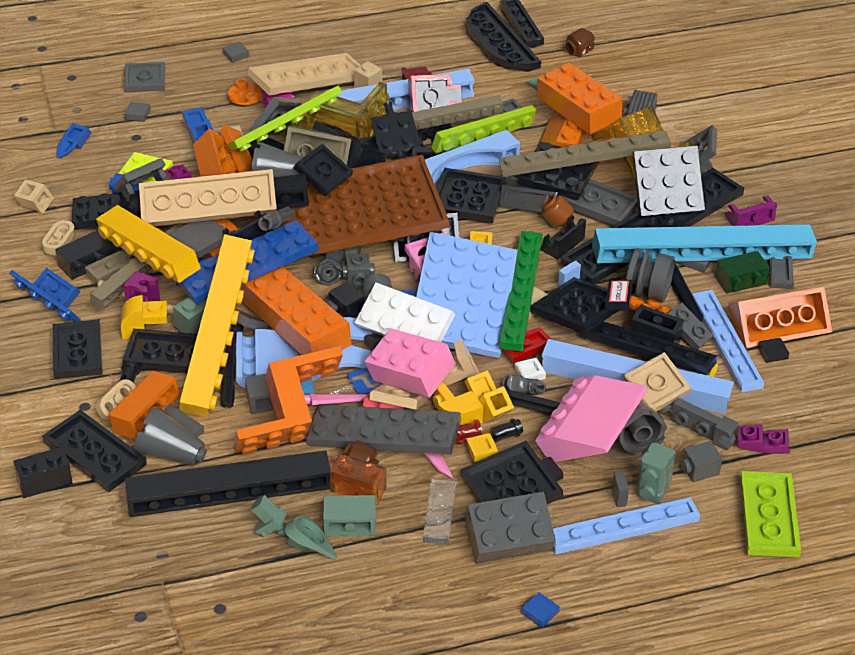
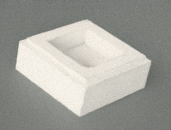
[515,357,546,380]

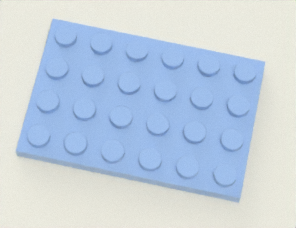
[416,232,518,358]

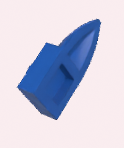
[57,123,91,159]

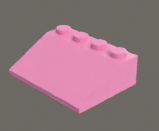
[535,375,648,462]

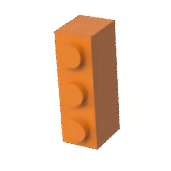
[108,371,181,440]

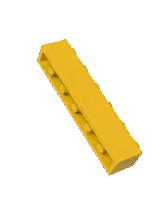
[96,205,201,283]

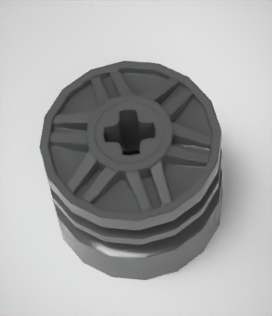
[625,248,675,302]

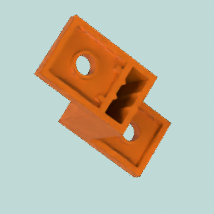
[233,346,343,454]

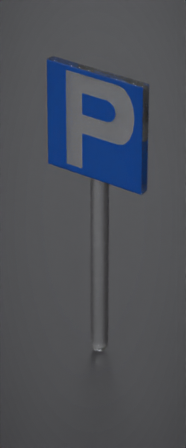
[324,368,383,394]

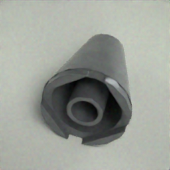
[252,142,303,177]
[618,400,667,454]
[134,407,207,466]

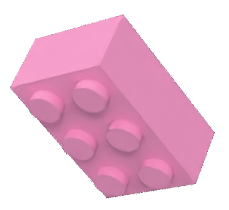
[364,328,455,398]

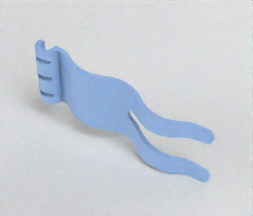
[236,317,374,388]

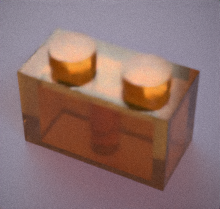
[330,454,387,505]

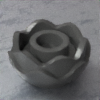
[314,259,342,286]

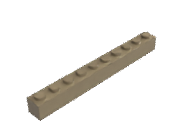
[412,95,503,130]
[90,223,187,311]

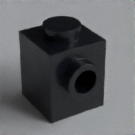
[328,282,364,318]

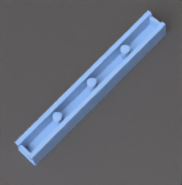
[315,69,475,123]
[542,339,734,415]

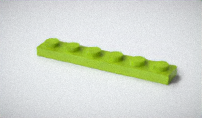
[228,85,342,152]
[431,105,536,153]

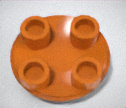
[227,78,262,105]
[630,296,673,314]

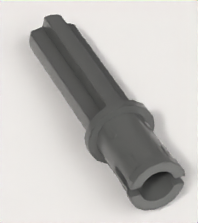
[258,206,295,231]

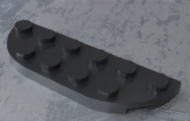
[467,2,541,72]

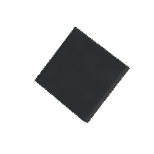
[294,143,354,197]

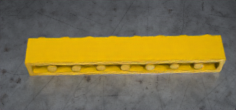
[179,234,255,418]

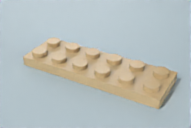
[247,53,361,95]
[139,169,277,226]

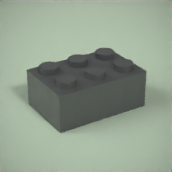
[465,492,556,564]

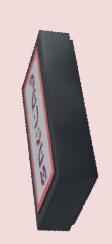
[606,280,632,311]

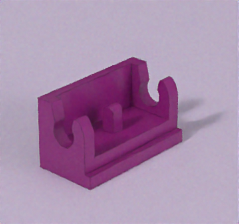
[725,195,777,226]
[124,271,160,302]

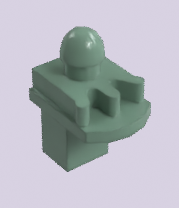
[251,495,286,537]

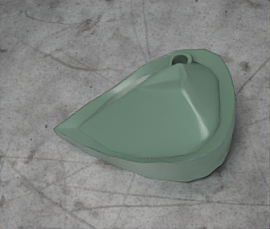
[284,515,337,560]

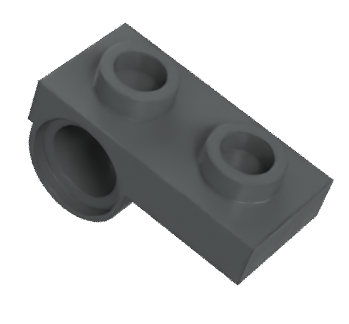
[667,303,714,350]

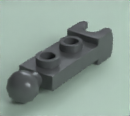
[659,398,739,450]

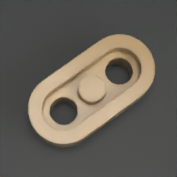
[42,220,75,255]
[96,380,136,420]

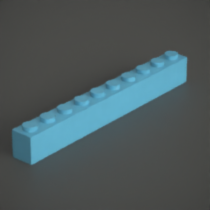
[592,225,817,263]

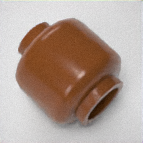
[541,195,574,227]

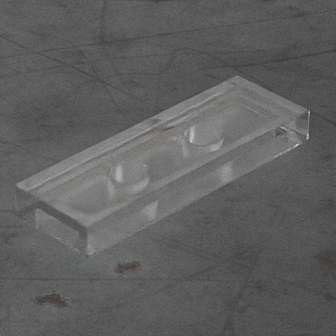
[423,479,456,545]

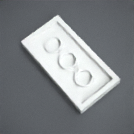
[355,283,456,342]

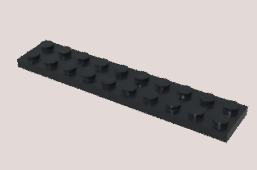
[560,168,744,284]

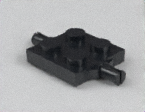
[371,102,421,159]

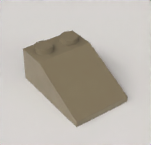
[284,125,352,165]

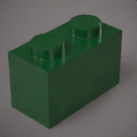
[715,251,770,294]

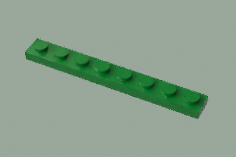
[499,231,543,352]

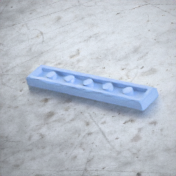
[692,290,764,393]
[553,497,700,555]

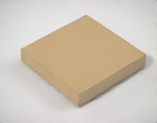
[624,352,692,412]
[369,384,428,410]

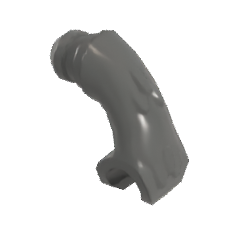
[502,375,546,395]

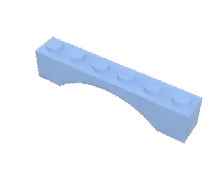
[425,130,520,185]

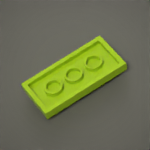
[740,471,801,558]

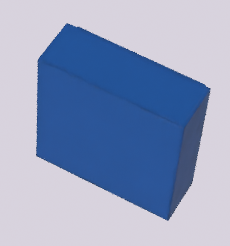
[522,592,560,628]

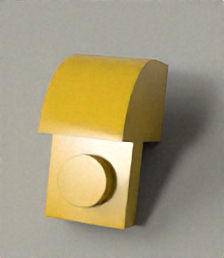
[121,295,168,339]
[464,370,514,422]
[433,382,484,430]

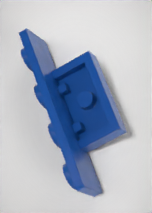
[9,268,81,322]

